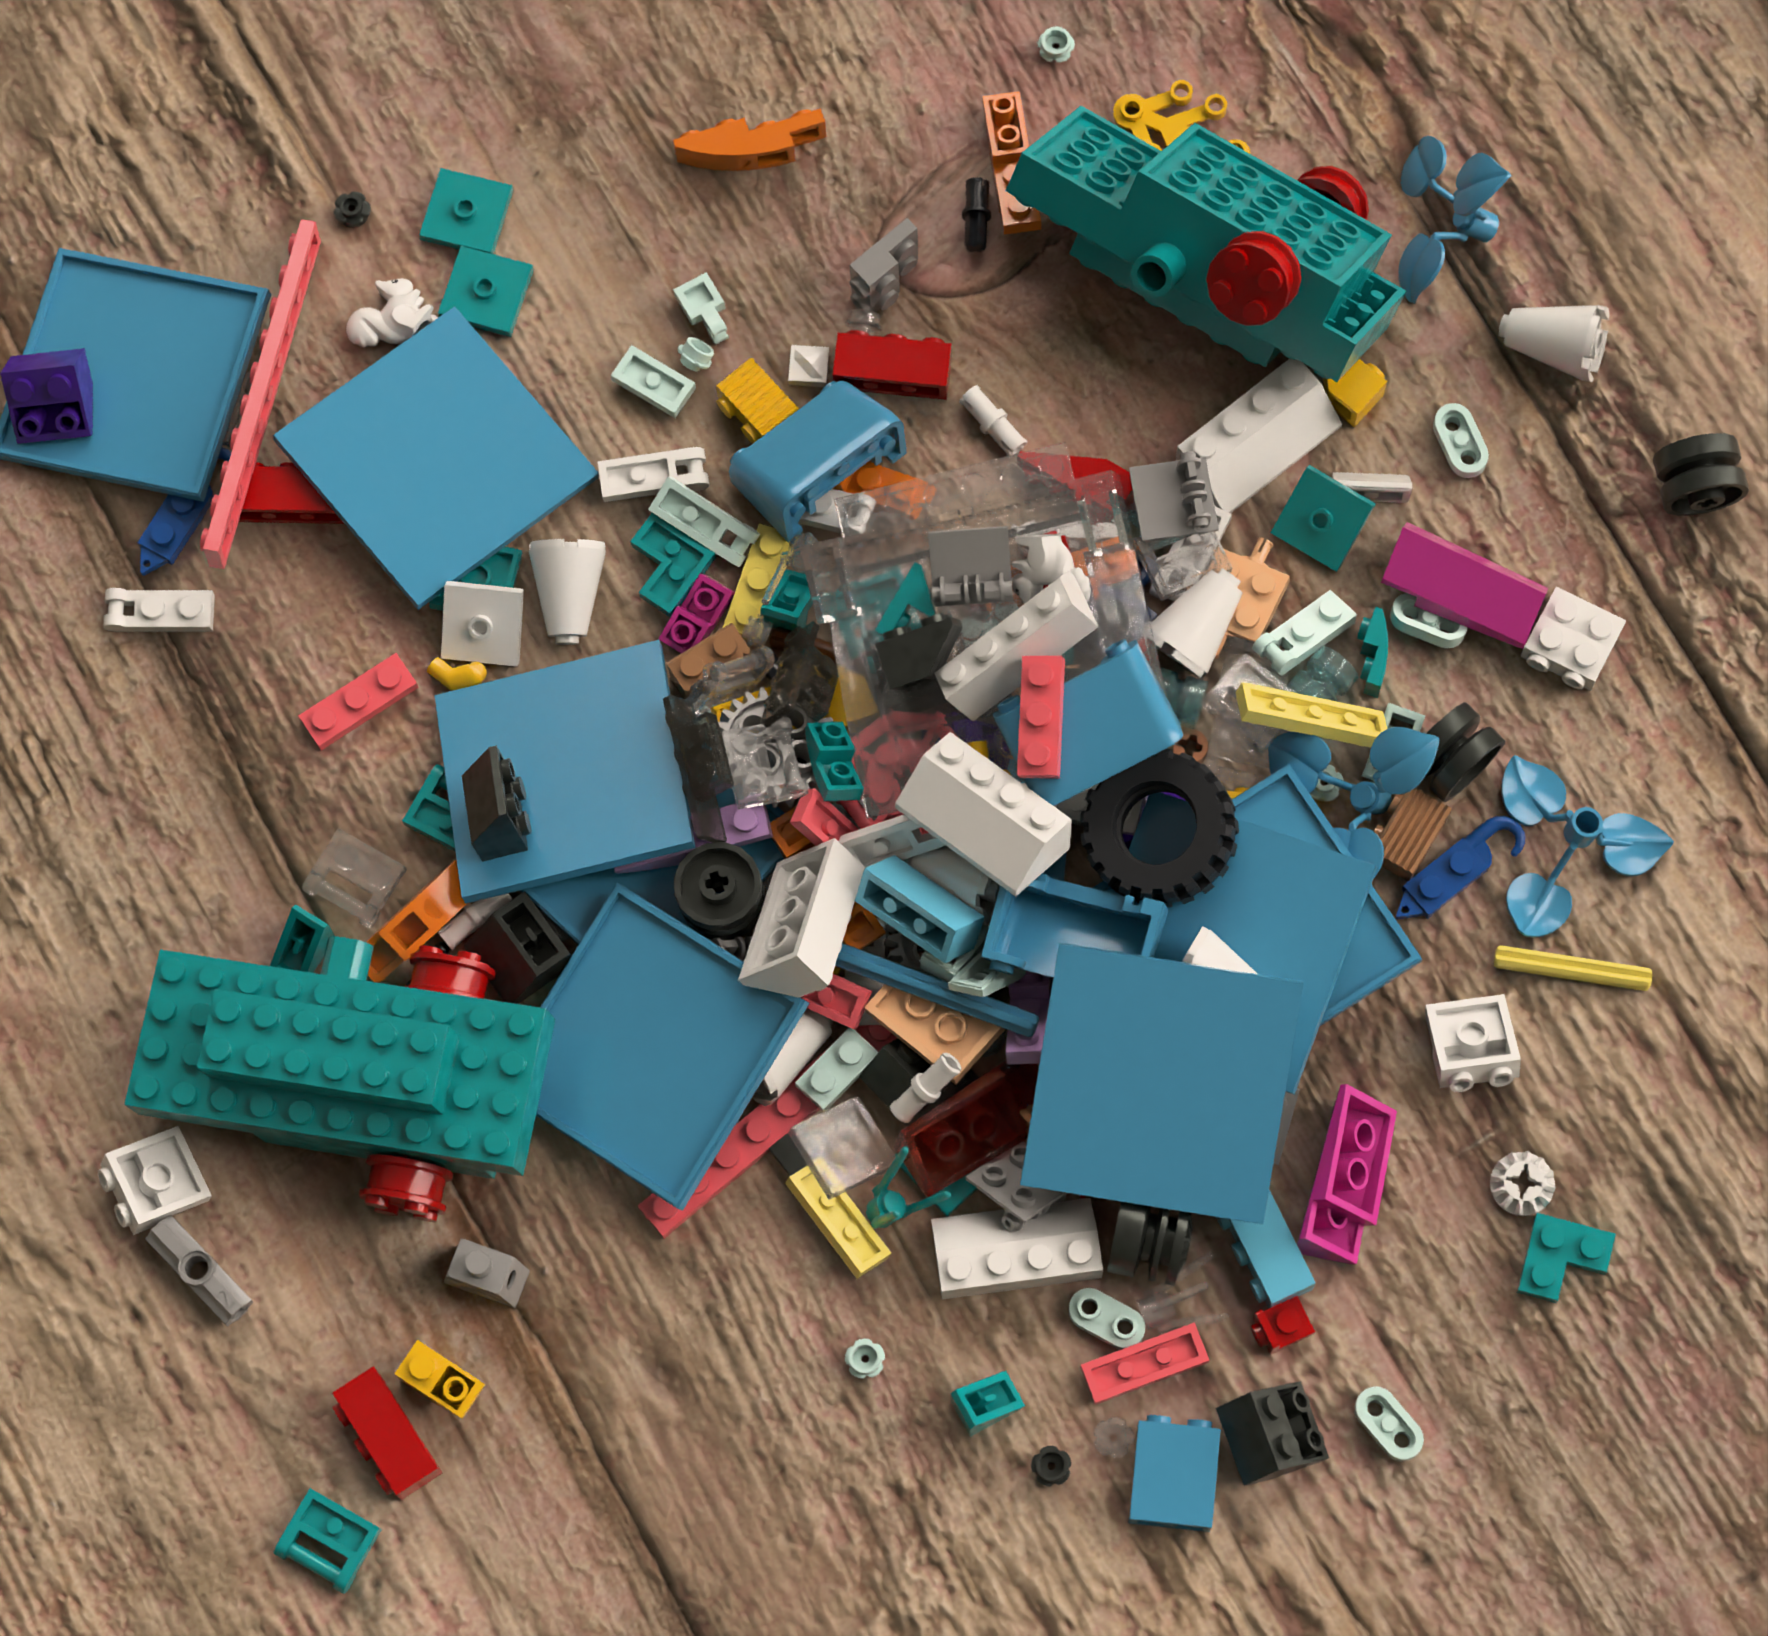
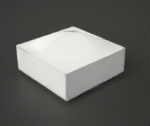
[788,345,829,387]

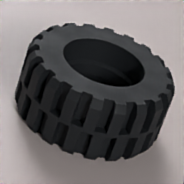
[1080,749,1239,907]

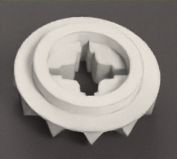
[1490,1151,1556,1216]

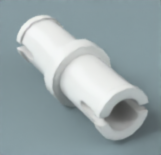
[959,385,1028,458]
[438,893,513,951]
[890,1053,962,1123]

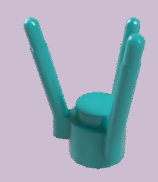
[866,1146,951,1229]

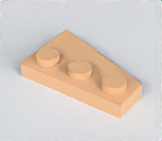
[864,984,1005,1085]

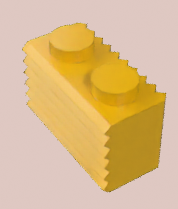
[716,358,799,444]

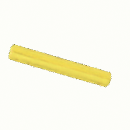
[1494,945,1652,991]

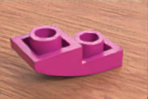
[658,573,735,653]

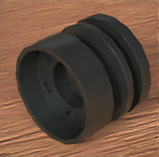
[1107,1202,1193,1286]

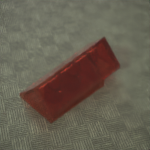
[894,1060,1039,1197]

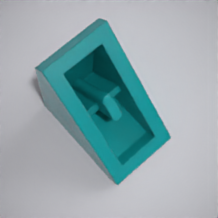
[270,905,335,973]
[950,1370,1025,1437]

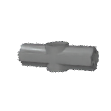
[145,1215,253,1326]

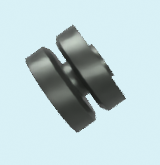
[1653,433,1749,516]
[1426,702,1506,802]
[674,842,765,940]

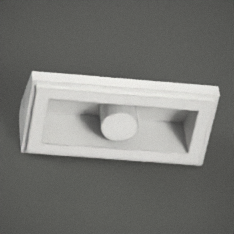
[1332,472,1412,503]

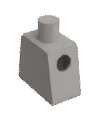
[444,1238,530,1309]

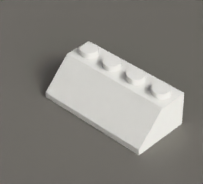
[1176,359,1342,513]
[935,571,1099,722]
[895,732,1072,896]
[738,838,865,998]
[931,1198,1103,1299]

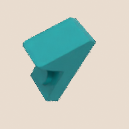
[875,562,936,636]
[760,569,822,634]

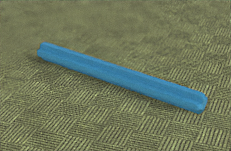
[835,943,1039,1037]

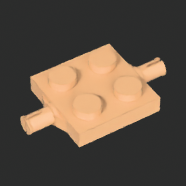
[1206,537,1290,659]

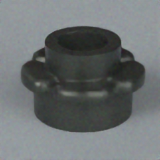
[334,191,371,228]
[1031,1446,1072,1486]

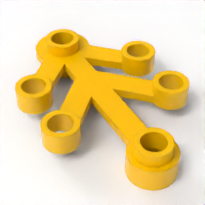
[1113,80,1250,154]

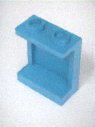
[1128,1415,1221,1532]

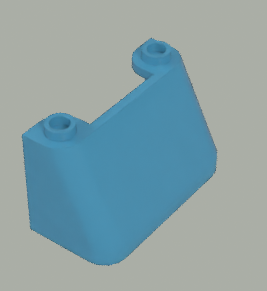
[729,380,907,542]
[993,639,1183,806]
[981,873,1168,978]

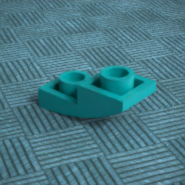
[1357,607,1388,698]
[805,722,864,801]

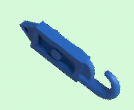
[137,447,231,576]
[1395,816,1526,920]

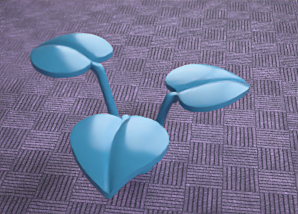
[1398,136,1512,304]
[1268,727,1440,879]
[1501,755,1674,938]

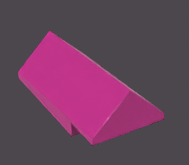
[1381,522,1548,649]
[1297,1084,1397,1264]

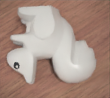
[346,279,438,348]
[1012,534,1091,604]

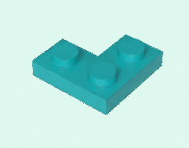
[630,513,716,618]
[1516,1213,1616,1303]

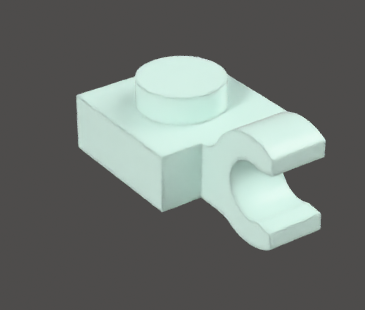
[673,272,729,345]

